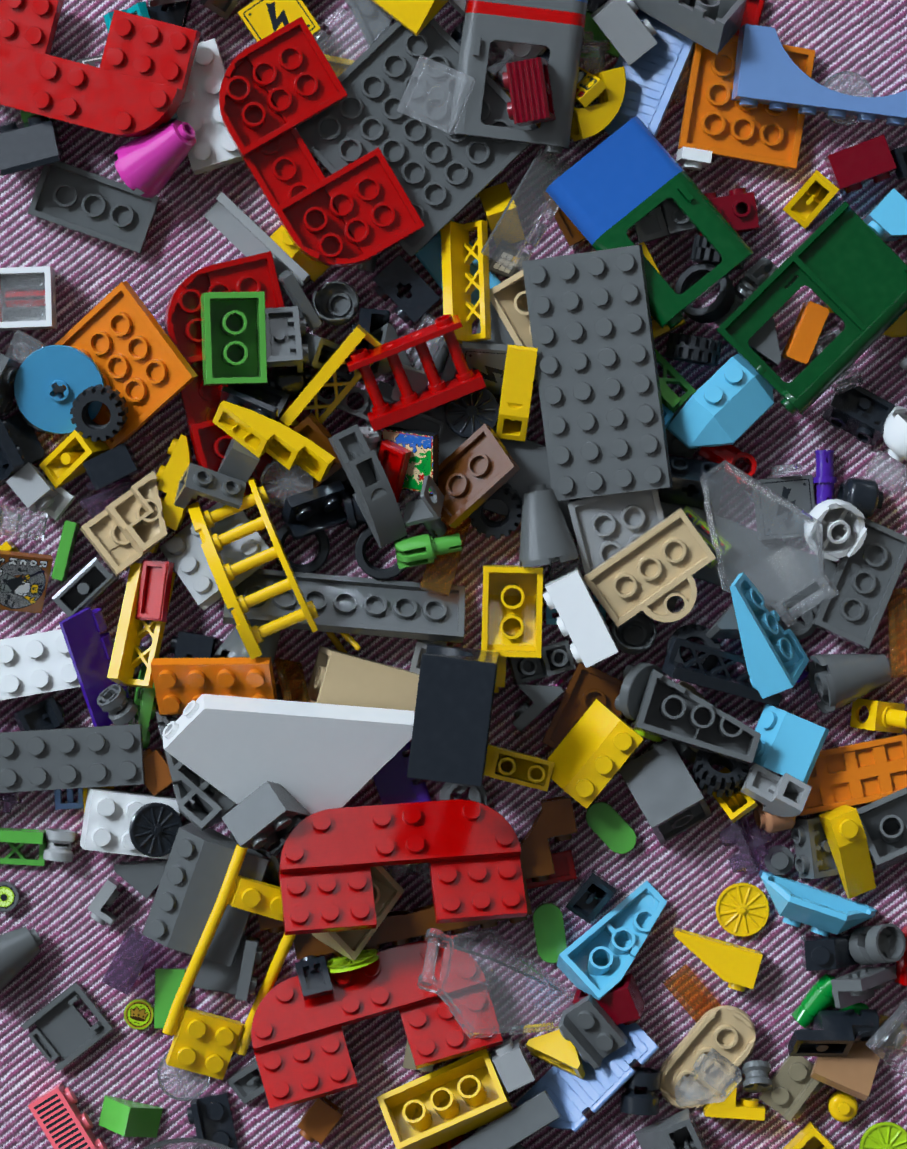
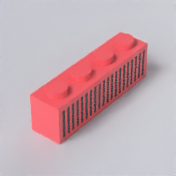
[28,1083,108,1149]

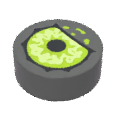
[0,881,20,912]

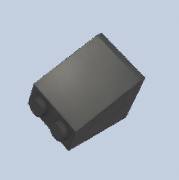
[618,740,713,845]

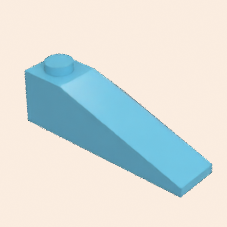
[730,572,809,699]
[556,881,667,1000]

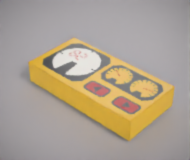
[575,67,607,107]

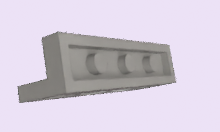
[204,192,310,295]

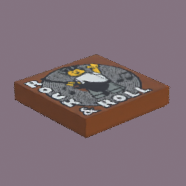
[0,550,53,614]

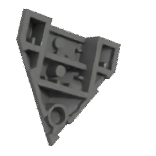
[155,712,237,831]

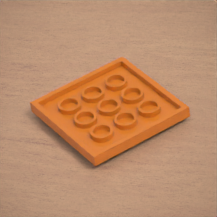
[678,35,816,170]
[54,281,198,449]

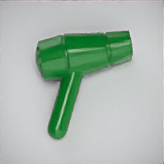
[792,974,869,1028]

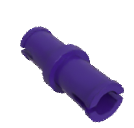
[813,450,837,505]

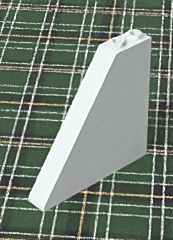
[162,694,415,840]

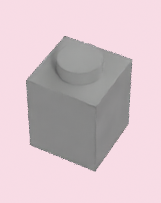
[6,462,58,513]

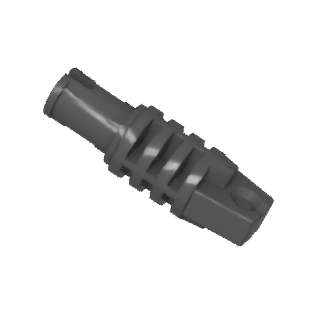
[713,257,778,327]

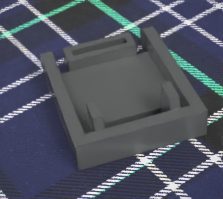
[21,980,114,1072]

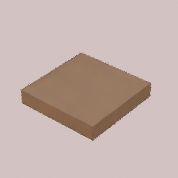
[810,1041,883,1101]

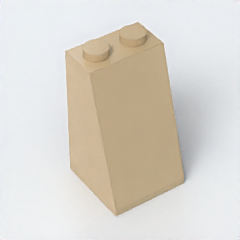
[304,645,419,712]

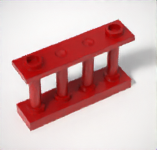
[345,314,486,432]

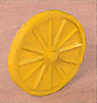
[715,883,770,937]

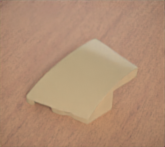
[80,471,167,577]

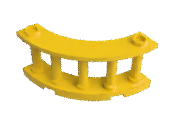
[187,477,319,660]

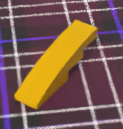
[212,400,335,482]

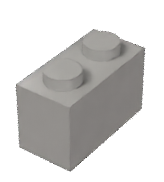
[590,0,657,66]
[492,1038,535,1093]

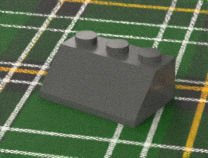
[857,787,907,872]

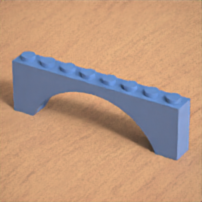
[731,24,907,126]

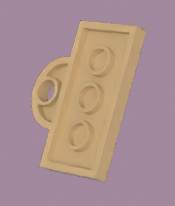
[582,508,716,627]

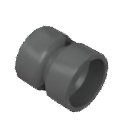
[849,924,906,965]

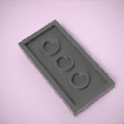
[27,161,161,254]
[812,518,907,650]

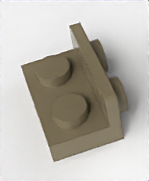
[758,1055,824,1122]

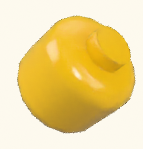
[827,1091,858,1122]

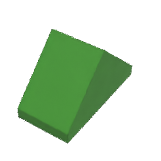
[98,1095,163,1138]

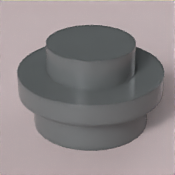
[764,845,794,875]

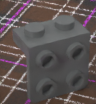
[193,935,264,1001]

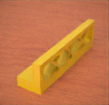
[441,220,491,344]
[280,324,382,427]
[107,563,176,688]

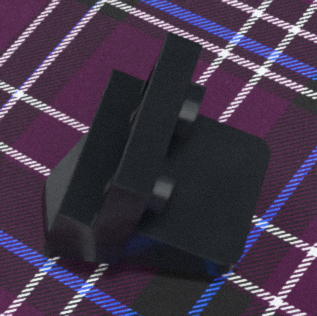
[0,413,45,486]

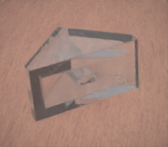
[0,504,48,542]

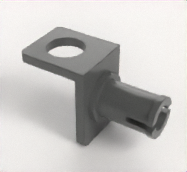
[403,475,447,538]

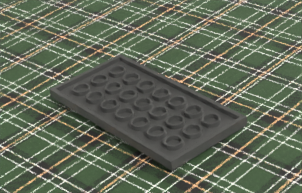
[522,245,673,501]

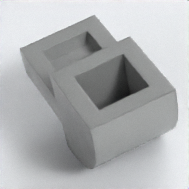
[740,763,812,817]

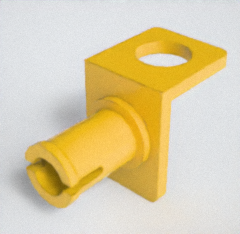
[850,698,907,733]

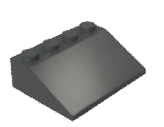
[142,822,271,967]

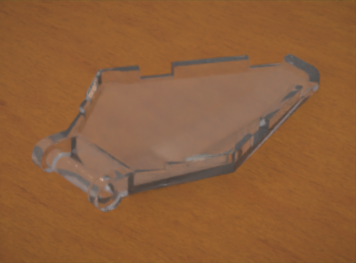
[699,460,839,627]
[417,928,575,1039]

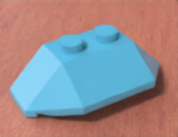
[667,354,774,449]
[759,869,877,937]

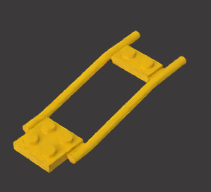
[162,844,296,1080]

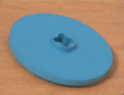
[14,345,104,434]

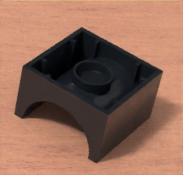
[407,644,499,787]

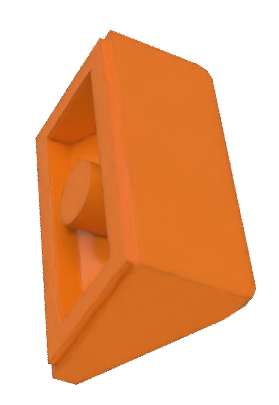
[782,301,829,364]

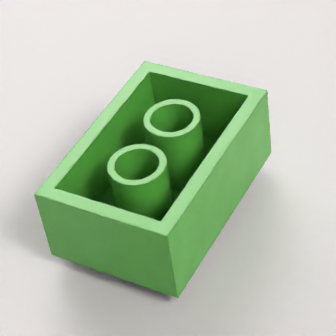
[201,291,267,386]

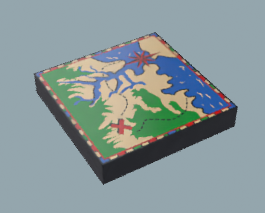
[381,426,439,494]

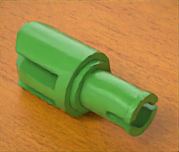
[394,532,462,569]

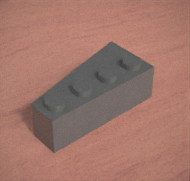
[633,0,747,54]
[634,669,761,765]

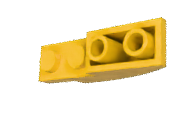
[149,434,192,553]
[484,744,555,792]

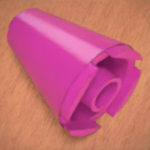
[114,120,196,198]

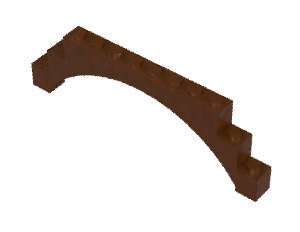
[257,794,578,960]

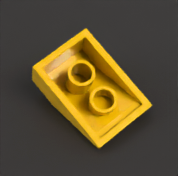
[481,565,543,658]

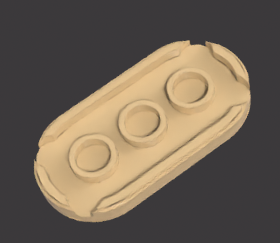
[660,1005,756,1109]

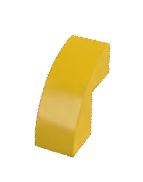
[571,66,626,141]

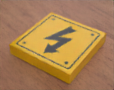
[237,0,321,42]

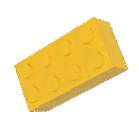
[376,1049,513,1149]

